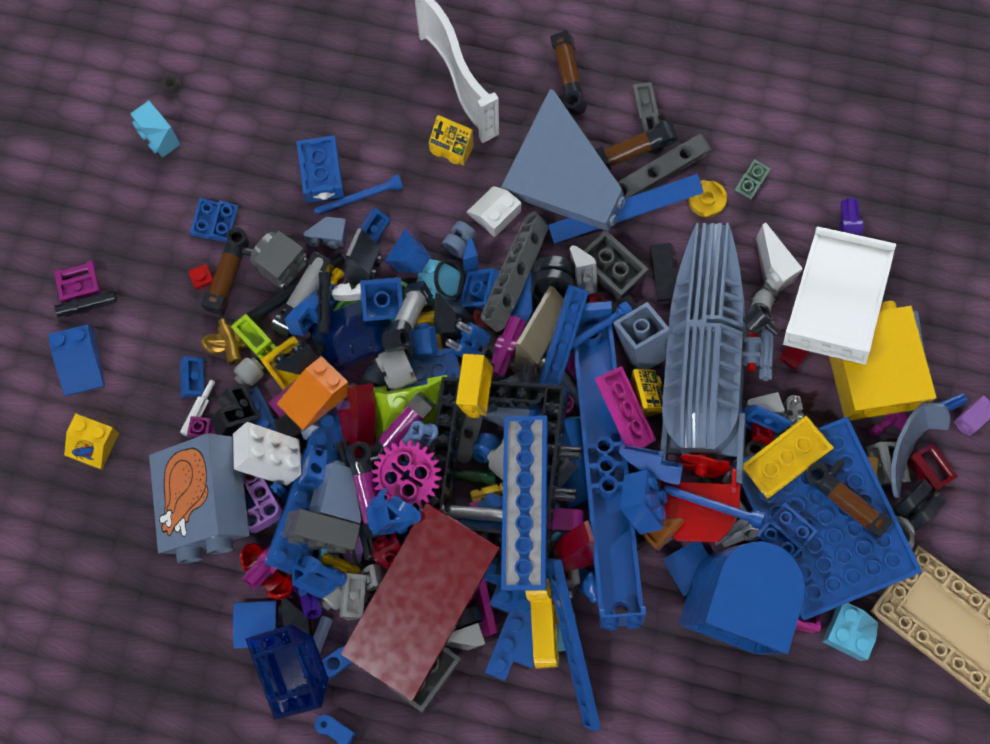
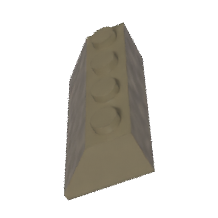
[514,286,564,376]

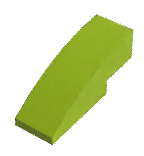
[231,314,277,362]

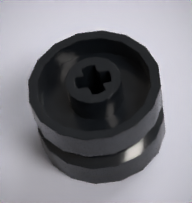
[530,255,575,302]
[892,479,947,532]

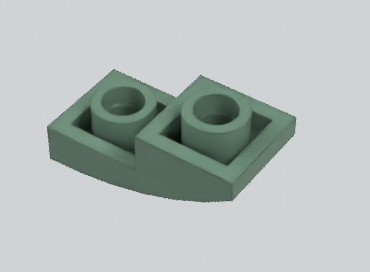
[734,159,771,200]

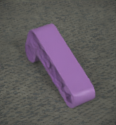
[242,472,282,533]

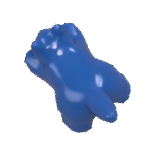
[577,567,597,604]

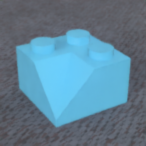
[130,101,181,158]
[822,603,878,661]

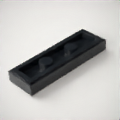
[650,243,676,302]

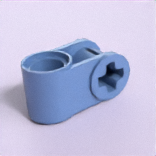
[402,421,438,458]

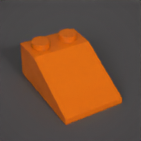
[277,356,349,431]

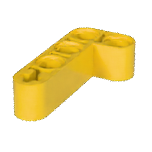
[525,578,559,669]

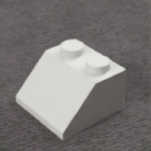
[467,186,521,238]

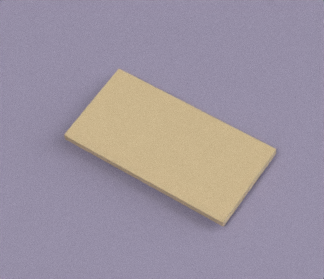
[869,546,990,704]

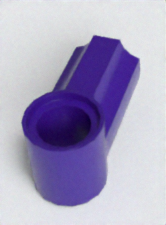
[839,198,863,236]
[293,586,323,619]

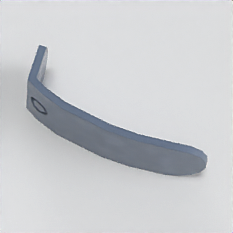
[891,403,951,498]

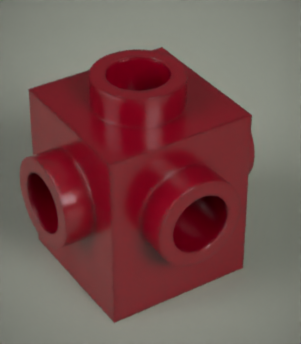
[371,532,403,569]

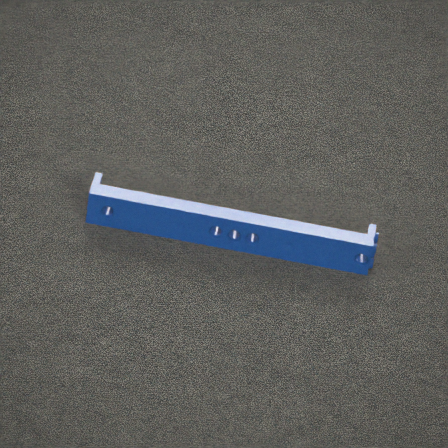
[573,301,646,631]

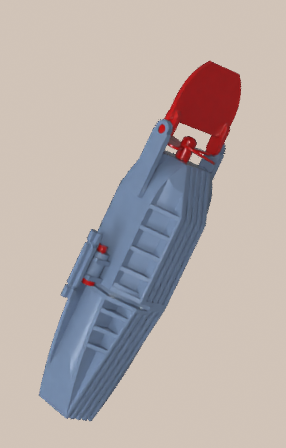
[660,223,774,543]

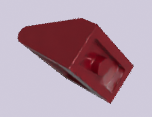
[907,443,958,494]

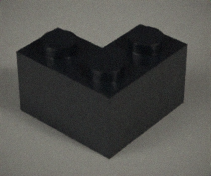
[209,384,261,436]

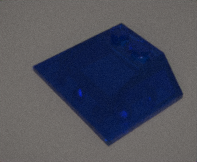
[309,301,392,372]
[245,624,328,720]

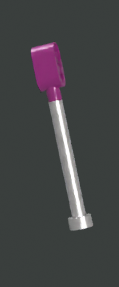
[419,499,584,533]

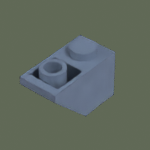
[303,217,348,249]

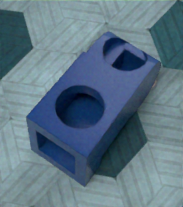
[299,445,327,489]
[319,646,353,680]
[315,715,357,744]

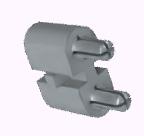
[783,395,804,431]

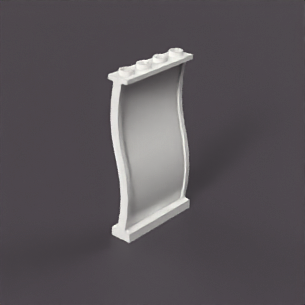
[415,0,499,143]
[783,226,896,365]

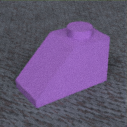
[954,395,990,436]

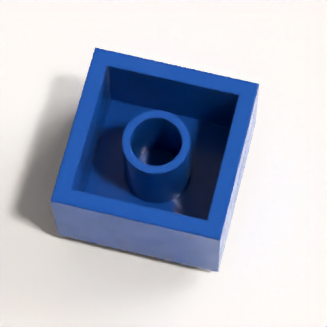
[620,469,668,534]

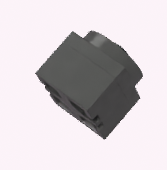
[250,230,308,290]

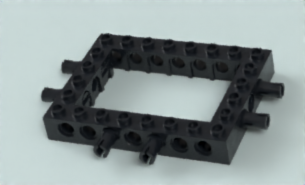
[423,363,582,575]

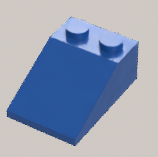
[48,325,105,397]

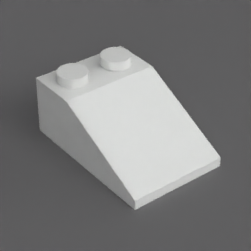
[755,223,802,293]

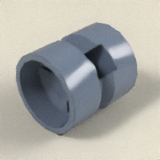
[442,221,477,258]

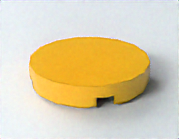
[688,180,727,218]

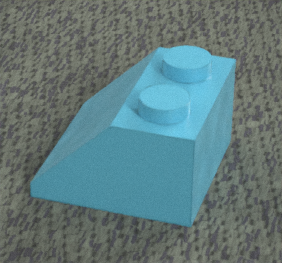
[417,259,461,306]

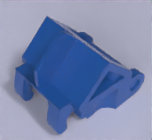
[366,488,421,536]
[292,553,347,599]

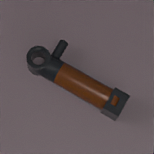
[550,30,587,115]
[595,120,679,170]
[201,227,254,316]
[804,459,894,540]

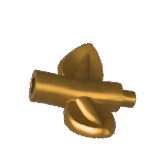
[200,319,248,365]

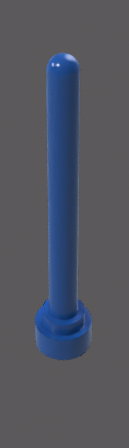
[314,174,404,215]
[571,301,633,350]
[663,485,765,530]

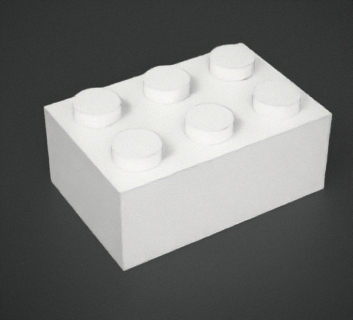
[233,422,301,486]

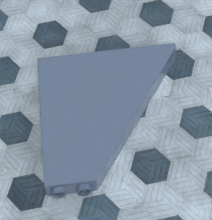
[501,89,626,232]

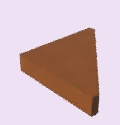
[642,518,685,550]

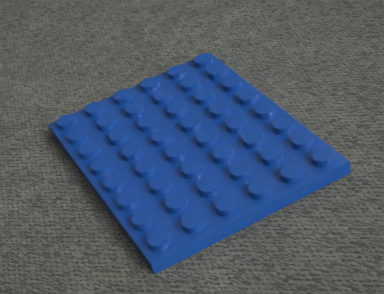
[731,416,922,621]

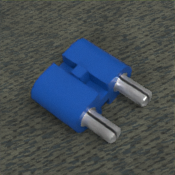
[446,321,491,358]

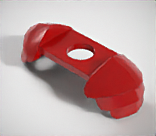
[240,543,294,600]

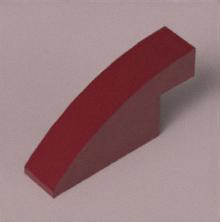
[338,383,376,459]
[547,521,594,579]

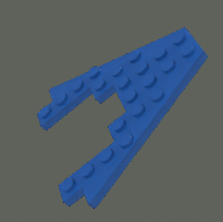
[460,492,534,681]

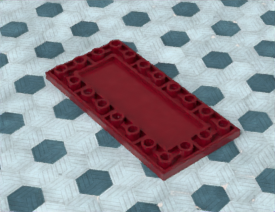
[341,503,501,701]

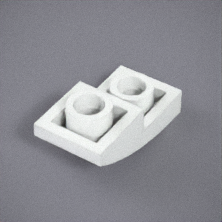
[332,283,360,301]

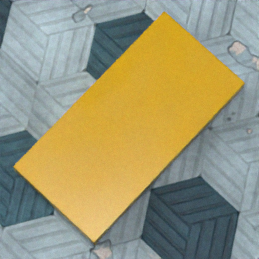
[743,416,834,500]

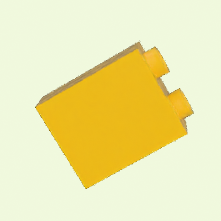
[829,301,936,421]

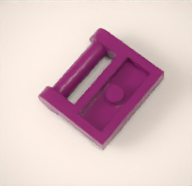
[54,260,101,303]

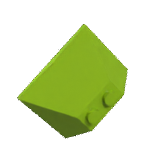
[373,375,447,441]

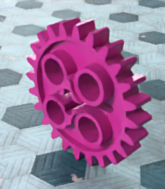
[372,440,442,507]

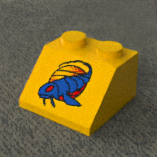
[64,413,119,470]

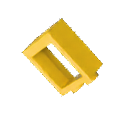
[456,354,493,418]

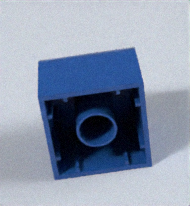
[678,542,805,654]

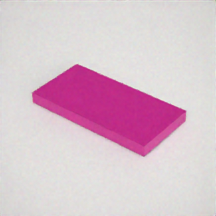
[595,366,656,448]

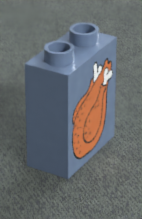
[149,433,249,563]

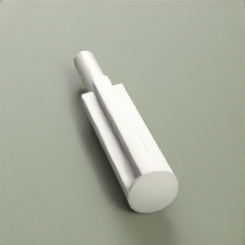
[180,380,215,438]

